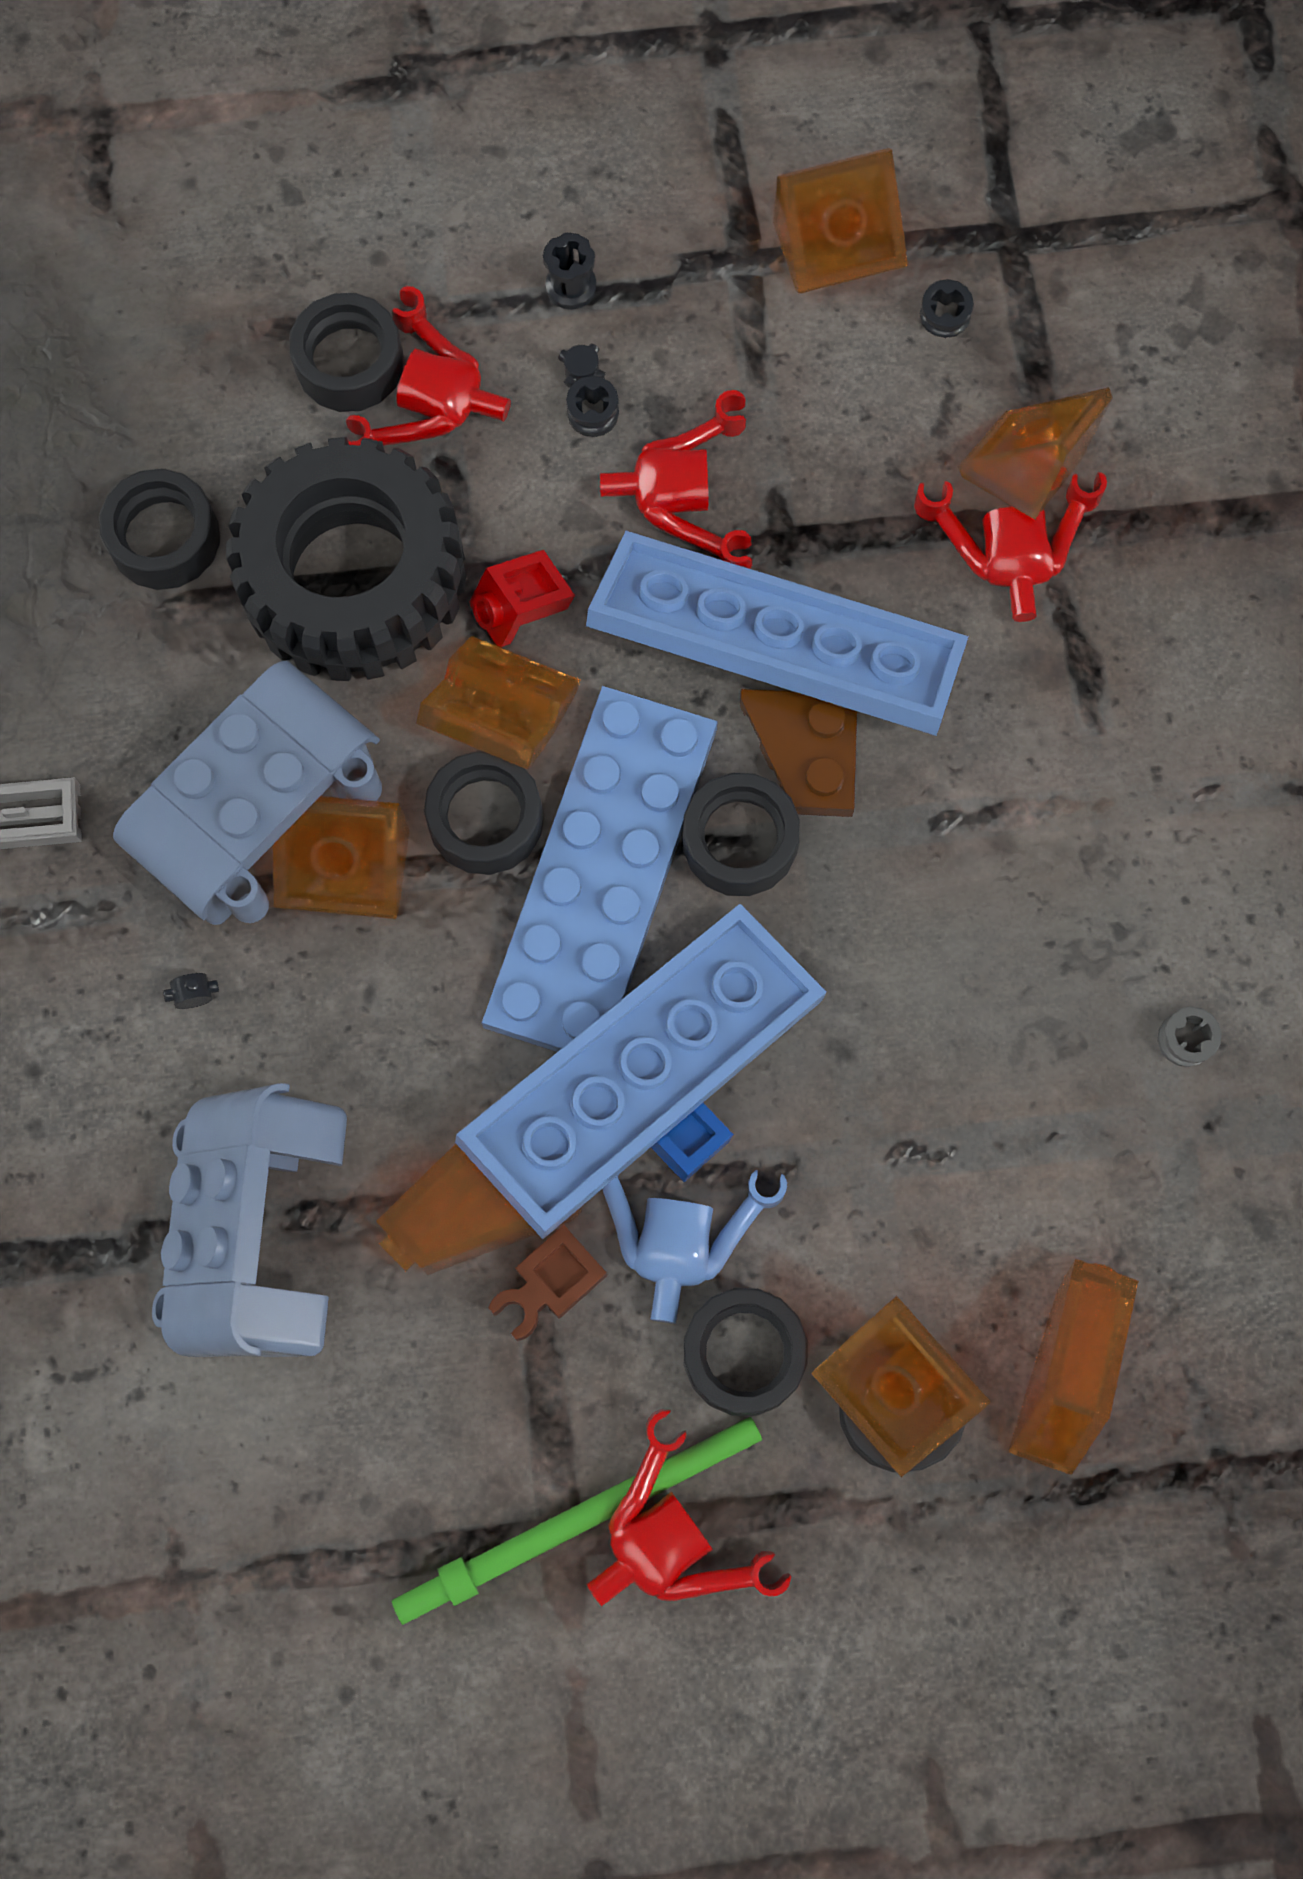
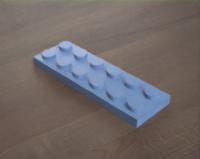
[586,531,969,736]
[482,686,718,1052]
[455,904,826,1239]

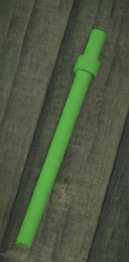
[391,1416,762,1625]

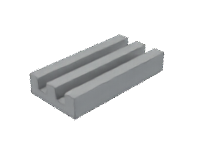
[0,777,82,849]

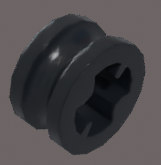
[920,279,974,338]
[566,376,619,437]

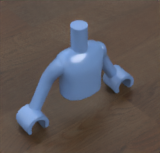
[602,1170,787,1324]

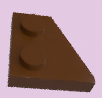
[740,689,857,817]

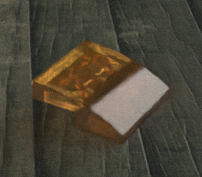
[416,636,581,770]

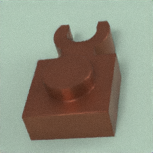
[488,1225,608,1341]

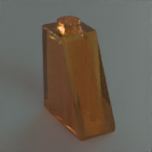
[376,1144,583,1275]
[1008,1259,1139,1475]

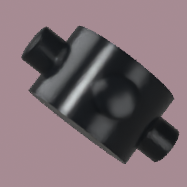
[558,343,606,388]
[163,973,219,1009]

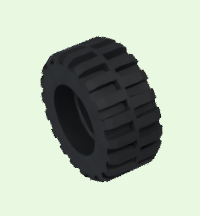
[226,437,466,681]

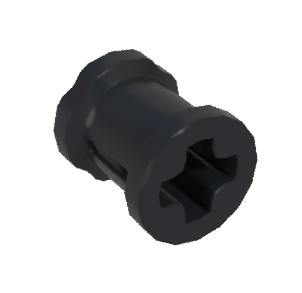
[543,232,597,310]

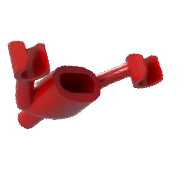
[346,286,511,446]
[600,390,752,569]
[914,472,1107,622]
[586,1409,791,1606]

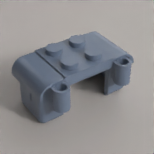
[113,661,382,925]
[152,1083,347,1357]

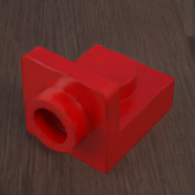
[470,549,575,648]

